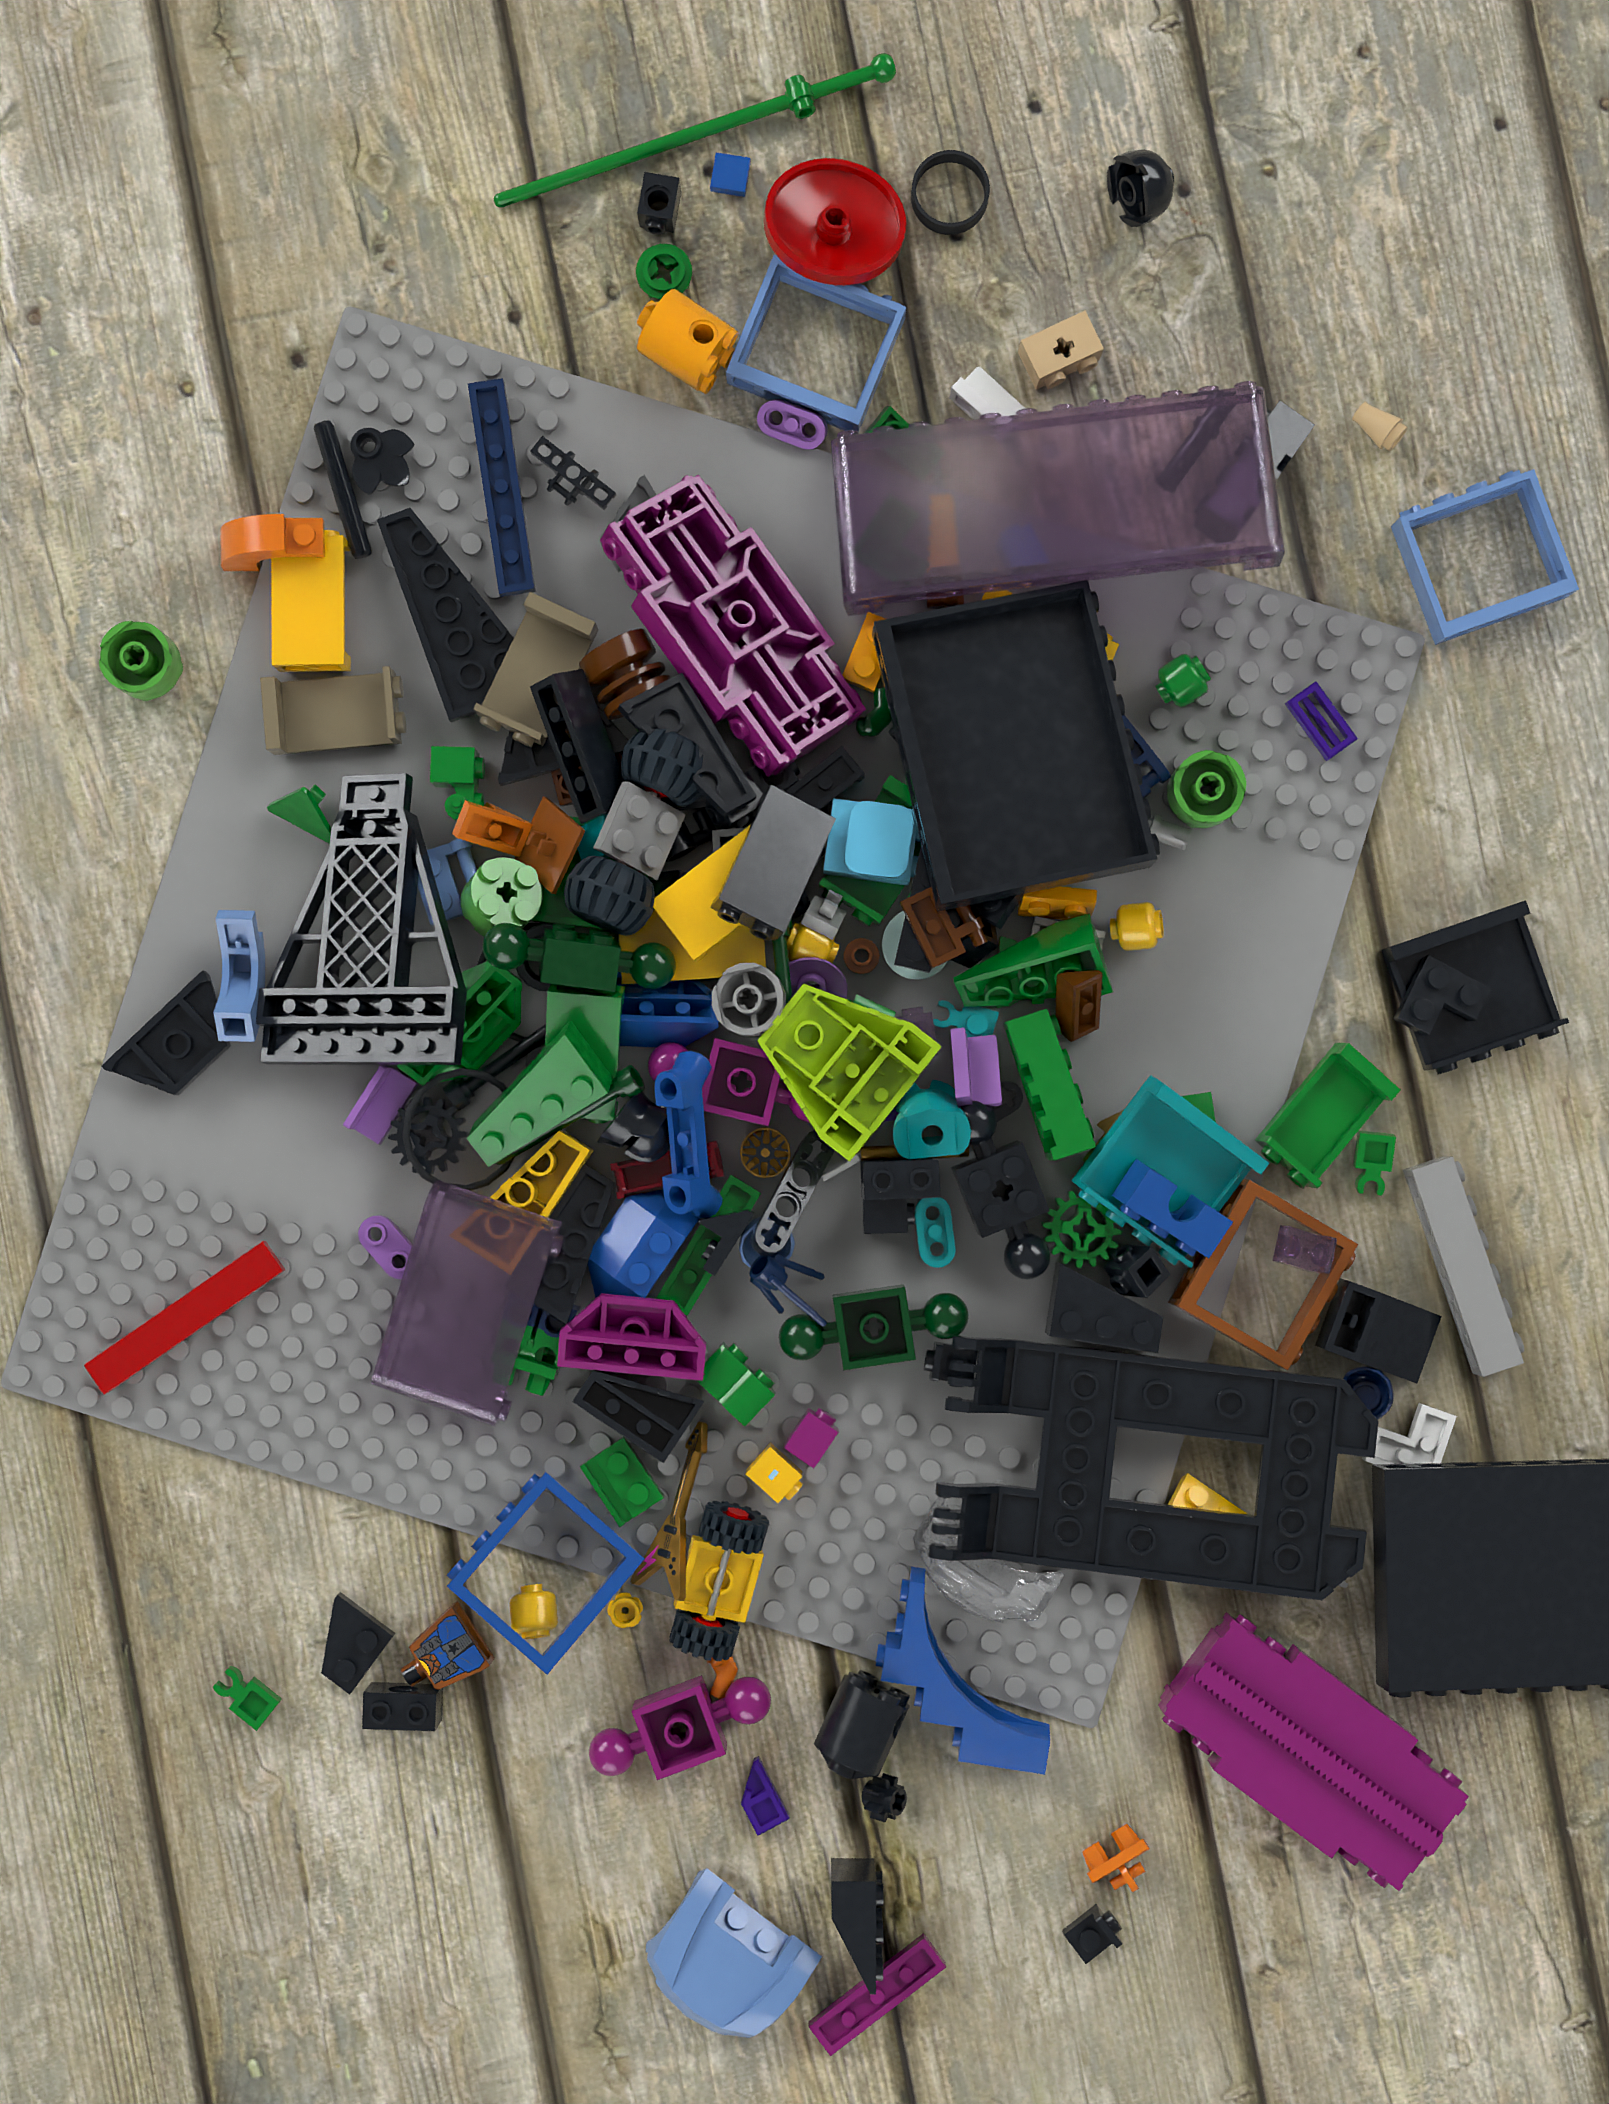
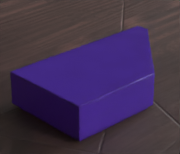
[741,1756,790,1836]

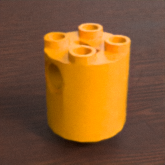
[637,289,739,394]

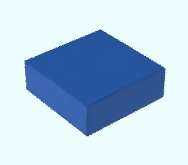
[710,152,751,197]

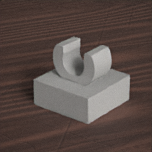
[801,890,847,940]

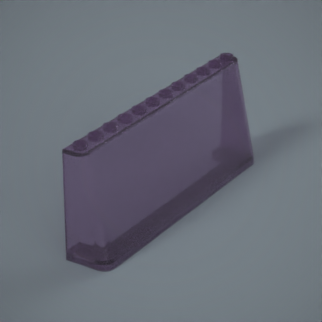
[831,381,1285,616]

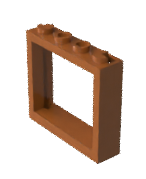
[1168,1178,1358,1370]

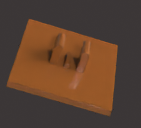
[514,796,586,894]

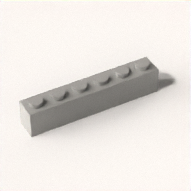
[1403,1156,1524,1377]

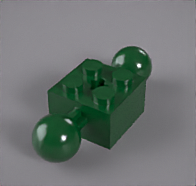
[482,923,676,992]
[778,1284,969,1371]

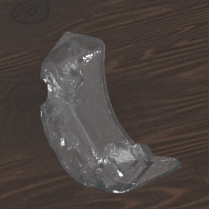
[913,1497,1064,1623]

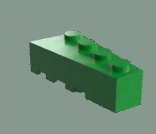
[467,1020,613,1167]

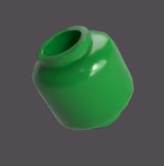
[1155,654,1211,708]

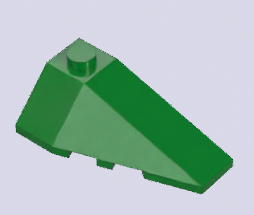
[953,913,1113,1007]

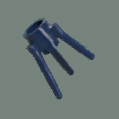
[749,1253,827,1327]

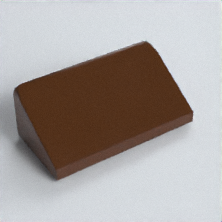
[1055,970,1102,1042]

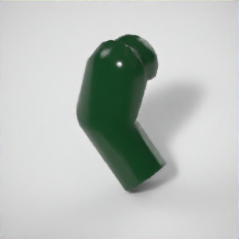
[856,688,892,737]

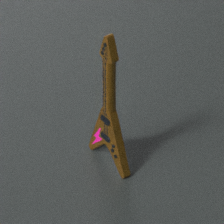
[631,1421,708,1601]

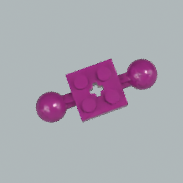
[648,1038,810,1126]
[589,1675,771,1780]

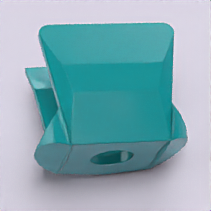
[893,1079,971,1160]

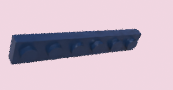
[467,378,536,597]

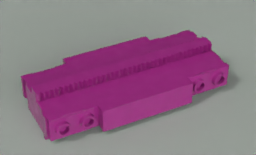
[600,474,866,777]
[1158,1612,1469,1892]

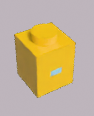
[746,1442,803,1503]

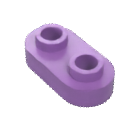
[757,399,828,450]
[358,1215,420,1279]

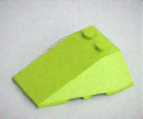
[758,984,942,1162]

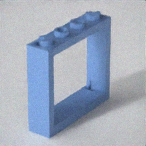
[726,255,906,436]
[1391,469,1579,645]

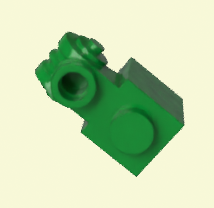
[430,746,485,822]

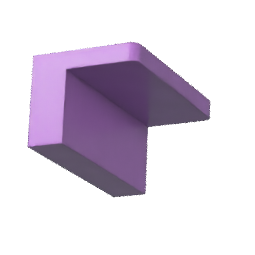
[950,1028,1002,1107]
[343,1065,419,1144]

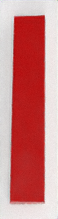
[84,1241,285,1395]

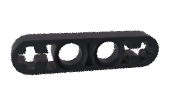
[751,1130,834,1256]

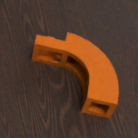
[220,514,325,571]

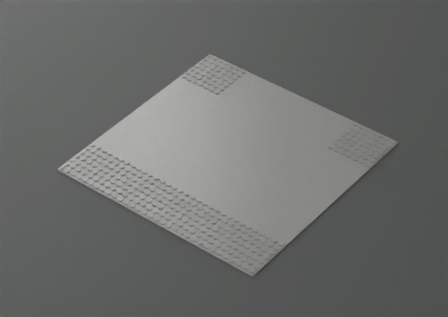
[1,307,1425,1728]

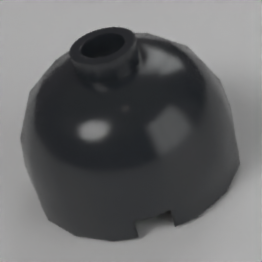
[1107,149,1174,227]

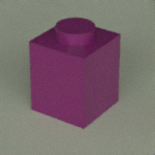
[784,1408,839,1469]

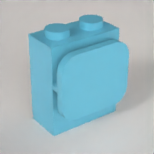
[823,798,920,886]

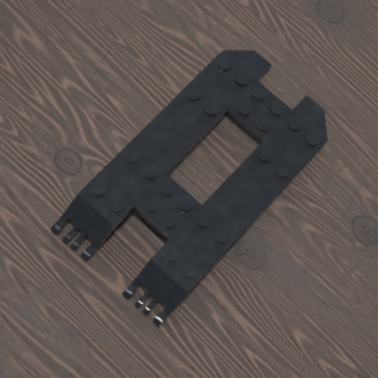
[928,1335,1379,1601]

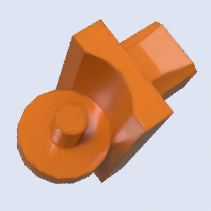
[1082,1824,1150,1892]

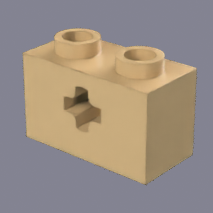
[1018,310,1104,390]

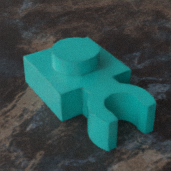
[932,1000,999,1037]

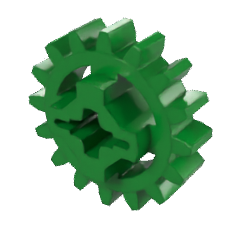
[1042,1190,1122,1268]

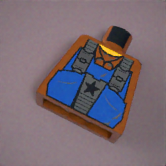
[401,1601,495,1690]

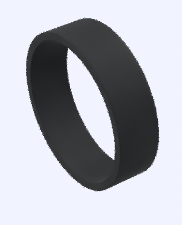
[911,150,990,235]

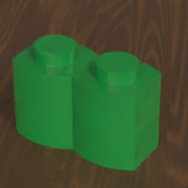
[696,1342,776,1426]

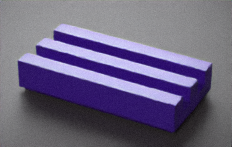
[1285,681,1358,761]

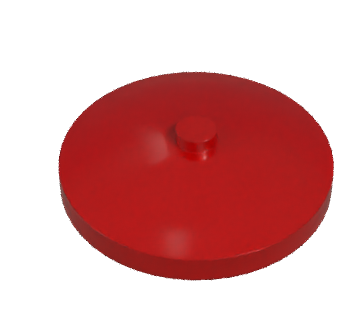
[764,158,906,286]

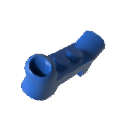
[655,1051,723,1218]

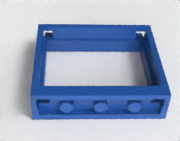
[446,1472,644,1675]

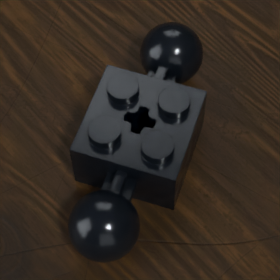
[951,1101,1050,1280]

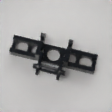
[530,436,616,510]

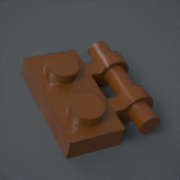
[900,887,988,969]

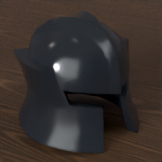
[597,1091,670,1163]

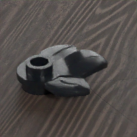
[350,428,415,495]

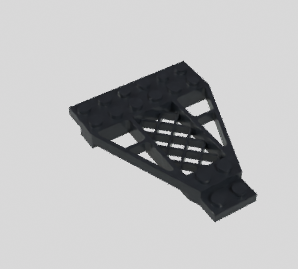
[256,773,467,1065]

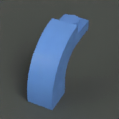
[213,910,265,1042]

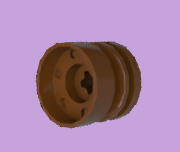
[579,628,671,720]

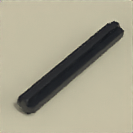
[314,420,372,559]

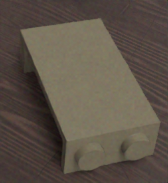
[473,592,598,747]
[260,666,407,755]

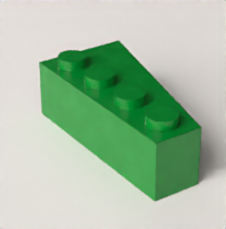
[1003,1009,1096,1161]

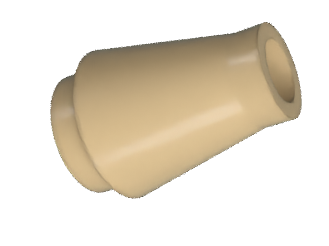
[1352,402,1408,451]

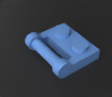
[417,839,477,926]

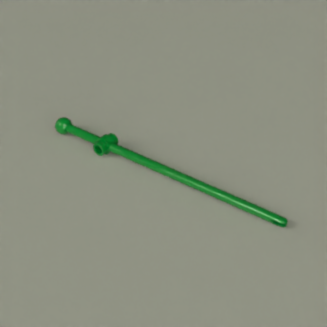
[494,53,896,208]

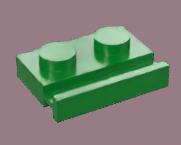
[580,1437,664,1527]

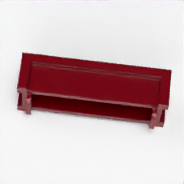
[610,1141,725,1199]

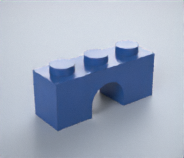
[1112,1159,1233,1258]

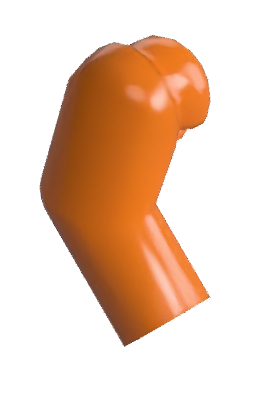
[706,1657,738,1699]

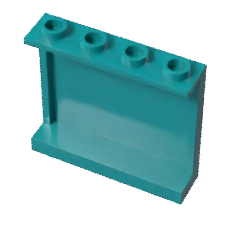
[1071,1075,1269,1268]

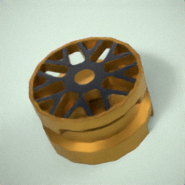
[740,1127,791,1178]

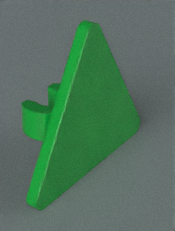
[267,784,331,844]

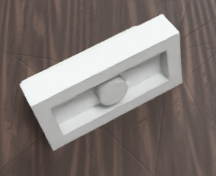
[949,367,1029,445]

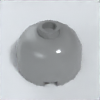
[712,963,786,1036]

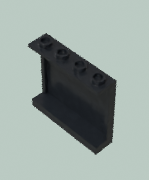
[1381,900,1569,1075]

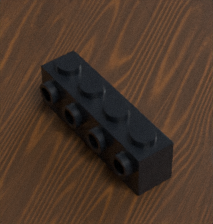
[530,669,625,824]

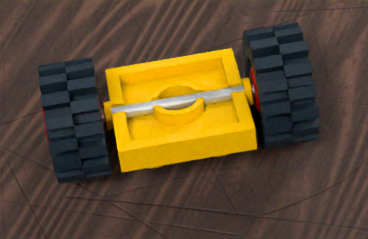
[669,1501,769,1661]

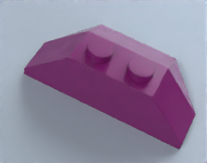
[557,1293,706,1381]

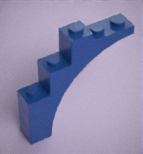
[875,1566,1050,1775]

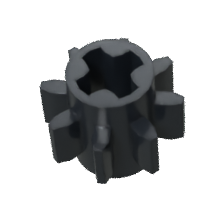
[861,1773,907,1823]

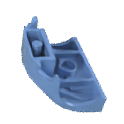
[646,1868,822,2038]

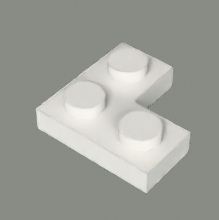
[1362,1403,1457,1464]

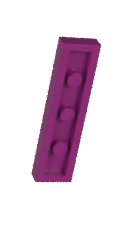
[808,1933,946,2056]

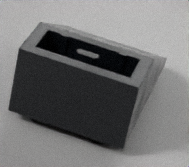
[1315,1278,1442,1383]
[831,1858,883,1994]

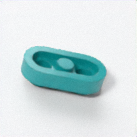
[914,1197,956,1268]

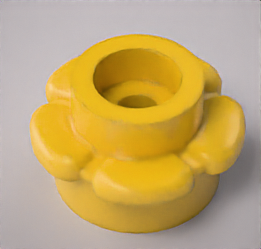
[607,1592,643,1628]

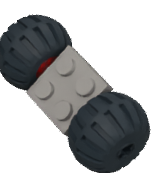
[564,727,703,936]

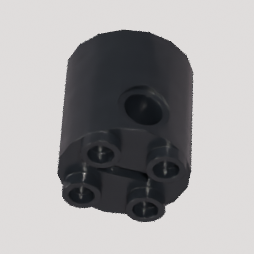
[814,1670,910,1779]

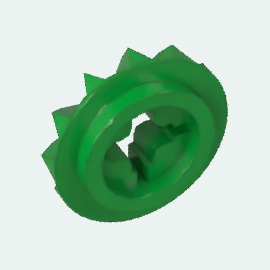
[636,244,693,300]

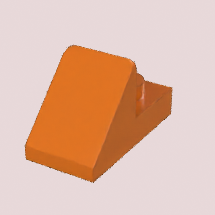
[452,800,533,857]

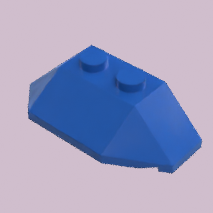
[616,972,719,1047]
[588,1189,700,1299]

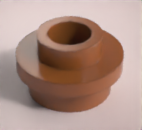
[844,938,880,974]

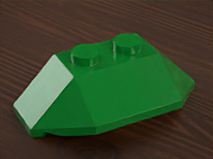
[396,961,522,1086]

